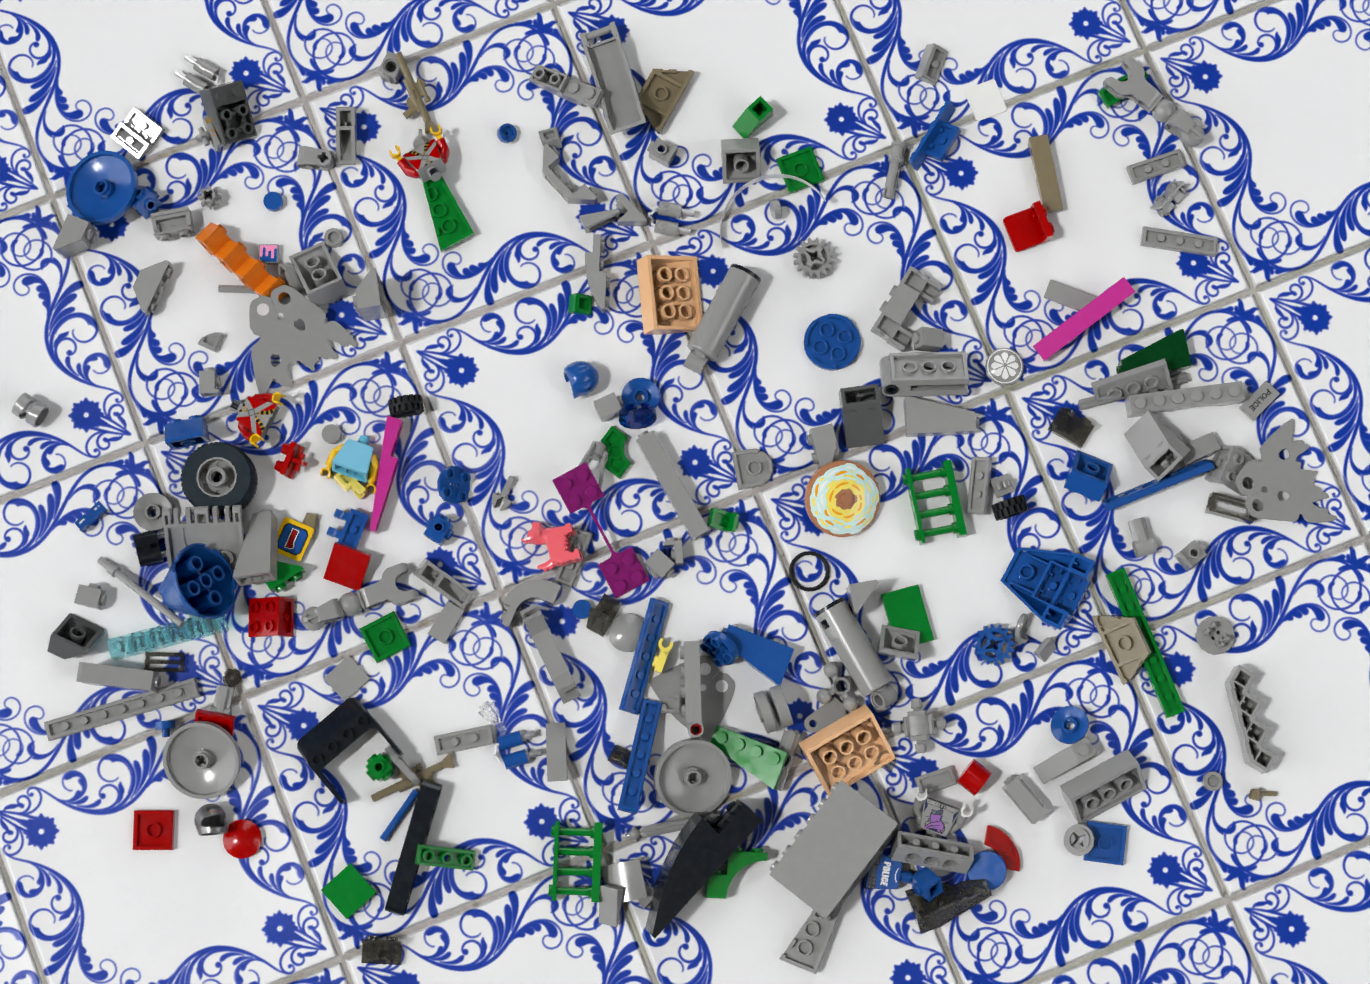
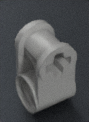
[296,146,335,171]

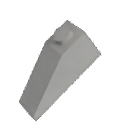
[1033,737,1097,784]

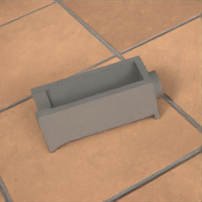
[1002,775,1050,824]

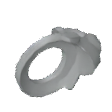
[1006,613,1029,646]

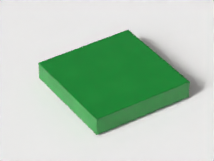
[776,146,825,194]
[359,611,412,664]
[321,863,377,919]

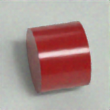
[956,759,992,796]

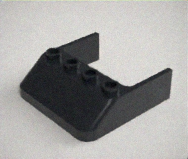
[297,698,404,804]

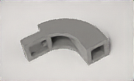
[500,580,562,628]

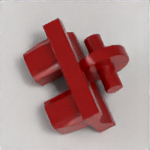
[274,441,308,480]

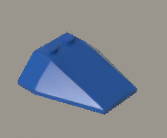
[1000,547,1096,630]

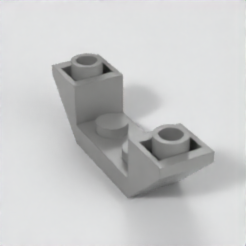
[542,143,598,205]

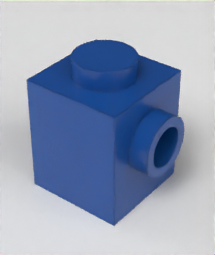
[911,867,944,902]

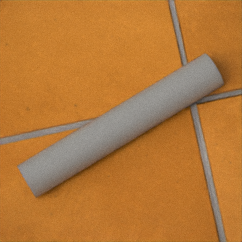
[218,285,257,294]

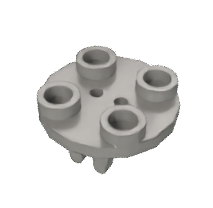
[1195,616,1235,655]

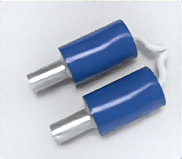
[492,730,541,770]

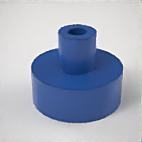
[155,720,176,738]

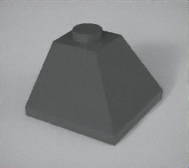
[47,613,104,659]

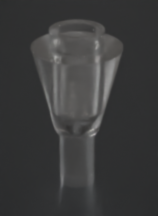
[478,701,508,734]

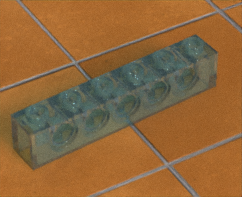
[107,615,229,660]

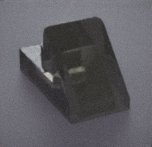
[586,593,622,637]

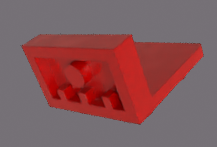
[248,596,294,638]

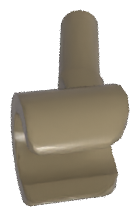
[1249,789,1277,801]

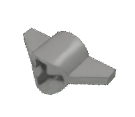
[413,129,428,148]

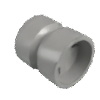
[12,393,49,428]

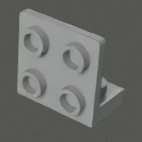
[1204,445,1253,497]

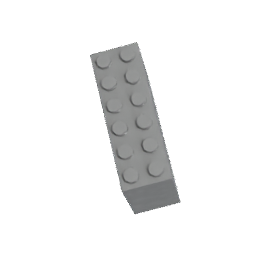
[769,780,901,921]

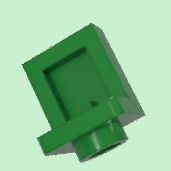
[707,508,739,533]

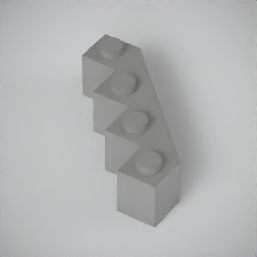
[1224,665,1277,774]

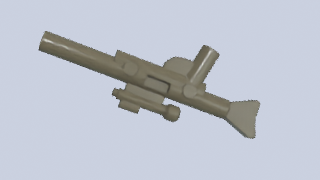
[394,52,439,134]
[371,753,455,802]

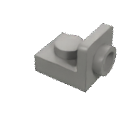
[662,537,684,566]

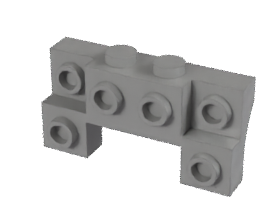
[871,266,942,352]

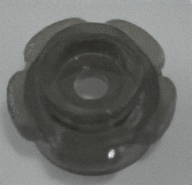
[223,669,242,688]

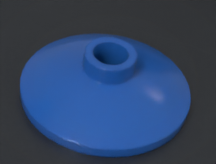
[621,378,660,416]
[1051,706,1089,744]

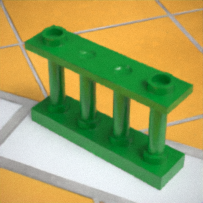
[902,460,967,545]
[548,821,603,902]

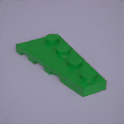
[423,176,474,252]

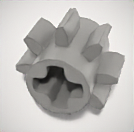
[197,185,222,210]

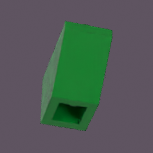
[732,96,773,138]
[265,561,306,593]

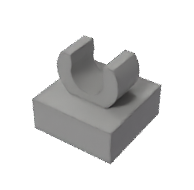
[990,473,1015,499]

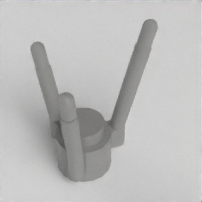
[579,441,609,488]

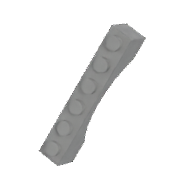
[1125,381,1245,418]

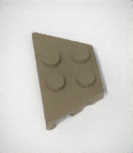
[639,69,694,134]
[1092,615,1151,685]

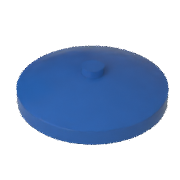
[66,151,138,225]

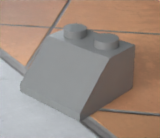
[721,138,760,184]
[53,214,98,259]

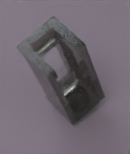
[1205,492,1259,525]

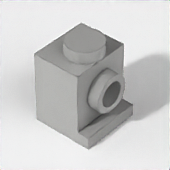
[647,137,677,168]
[199,367,222,397]
[1174,540,1207,571]

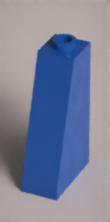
[722,624,794,686]

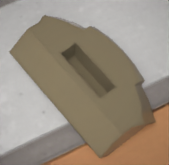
[302,513,319,539]

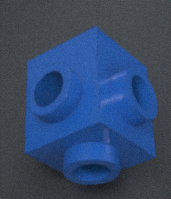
[132,186,162,220]
[424,515,454,546]

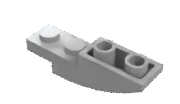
[529,64,604,109]
[585,234,610,313]

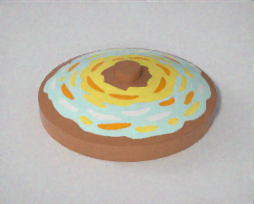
[804,460,880,537]

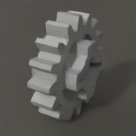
[793,238,834,279]

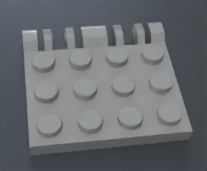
[162,505,244,573]

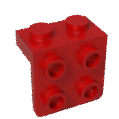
[1003,200,1055,252]

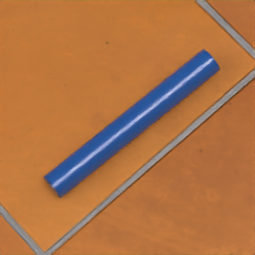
[380,789,419,842]

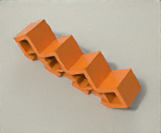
[195,222,287,306]

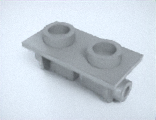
[1150,181,1187,217]

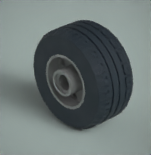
[181,442,258,517]

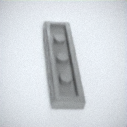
[1140,226,1218,257]

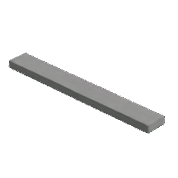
[44,678,201,741]

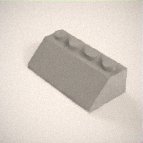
[1060,749,1147,824]

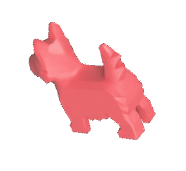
[521,522,584,572]

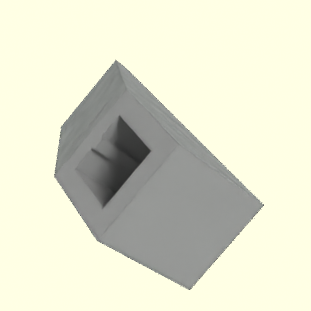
[807,423,837,469]

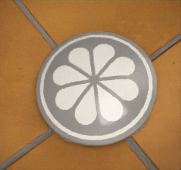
[985,348,1023,385]

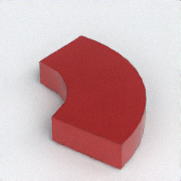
[984,825,1020,872]

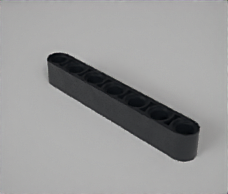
[385,779,442,916]

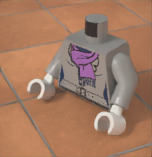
[912,787,974,837]

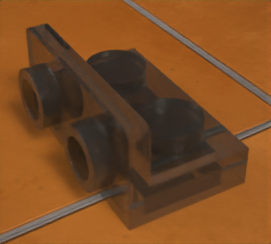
[1047,407,1094,449]
[361,935,403,965]

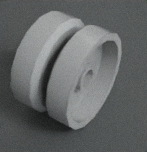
[753,684,793,734]

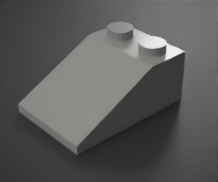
[289,242,348,307]

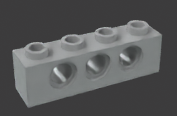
[891,830,974,874]

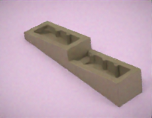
[1028,134,1063,213]

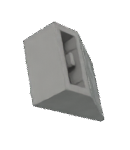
[1124,410,1190,482]

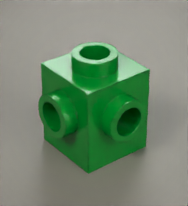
[365,753,395,782]

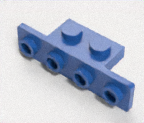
[909,100,961,171]

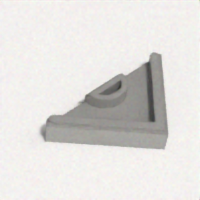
[384,745,421,786]

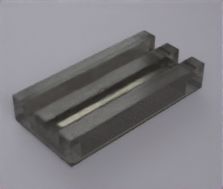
[144,652,185,673]

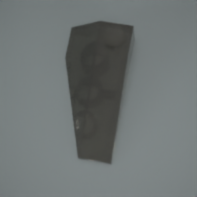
[905,879,992,934]

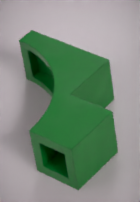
[706,848,768,899]

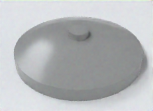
[163,721,241,799]
[654,738,732,817]

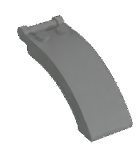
[579,21,646,135]

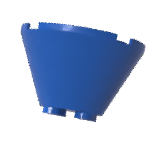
[158,543,237,619]

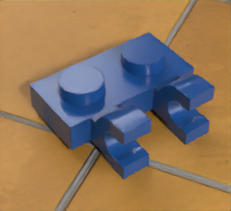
[326,508,370,549]

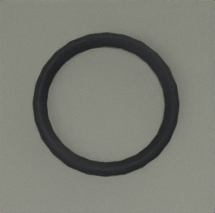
[789,551,830,592]

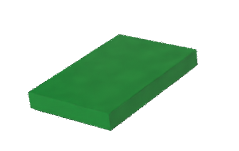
[881,584,934,644]

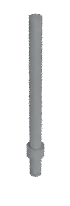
[97,557,185,628]

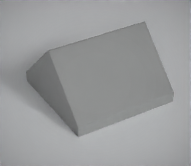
[846,580,879,616]
[877,624,920,661]

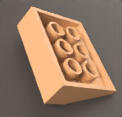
[636,255,703,335]
[798,704,896,797]

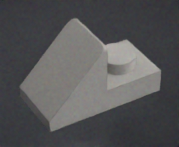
[616,193,647,226]

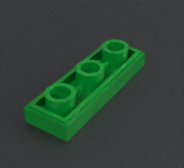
[415,844,476,871]

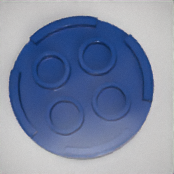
[804,314,861,371]

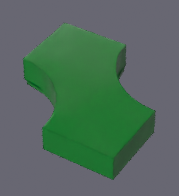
[601,426,631,479]

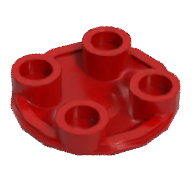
[223,819,262,859]

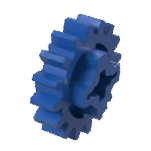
[973,624,1015,666]

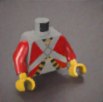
[389,124,450,182]
[230,392,286,448]

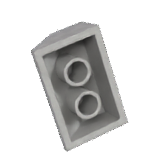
[353,268,387,321]

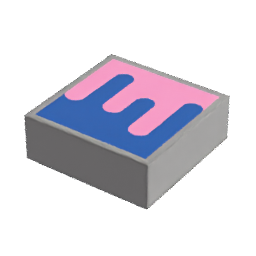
[259,244,279,264]

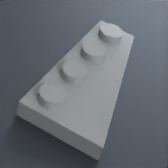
[1091,358,1174,401]
[779,905,843,974]

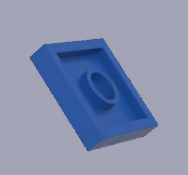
[1083,821,1127,865]

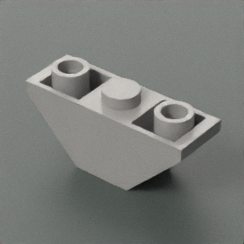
[133,260,173,317]

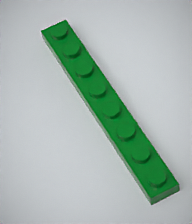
[1105,568,1185,718]

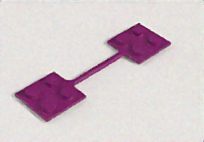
[552,462,649,598]

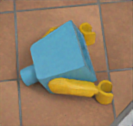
[320,435,379,494]

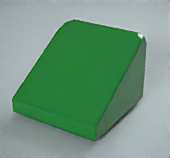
[568,293,593,315]

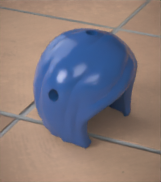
[564,361,599,399]

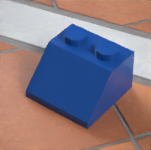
[165,415,210,450]
[1064,450,1113,502]

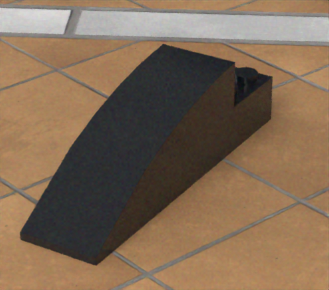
[645,799,763,938]

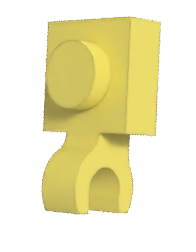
[334,473,366,500]
[652,638,673,674]

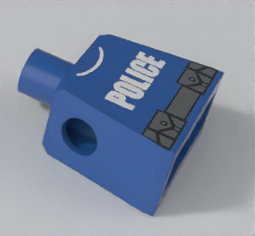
[865,854,912,889]

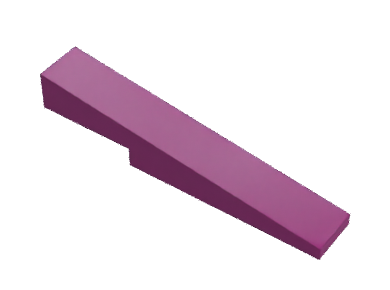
[1033,277,1135,361]
[370,416,404,534]

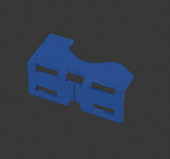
[75,501,108,533]

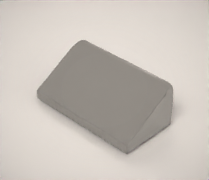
[915,43,948,85]

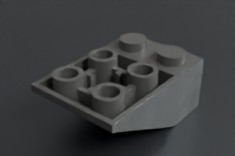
[199,80,257,145]
[838,384,885,449]

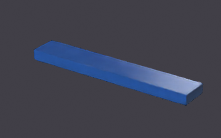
[1102,459,1214,511]
[619,598,670,715]
[617,699,662,814]

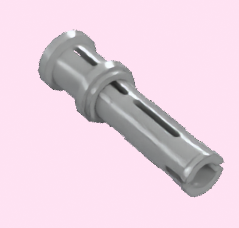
[882,141,908,200]

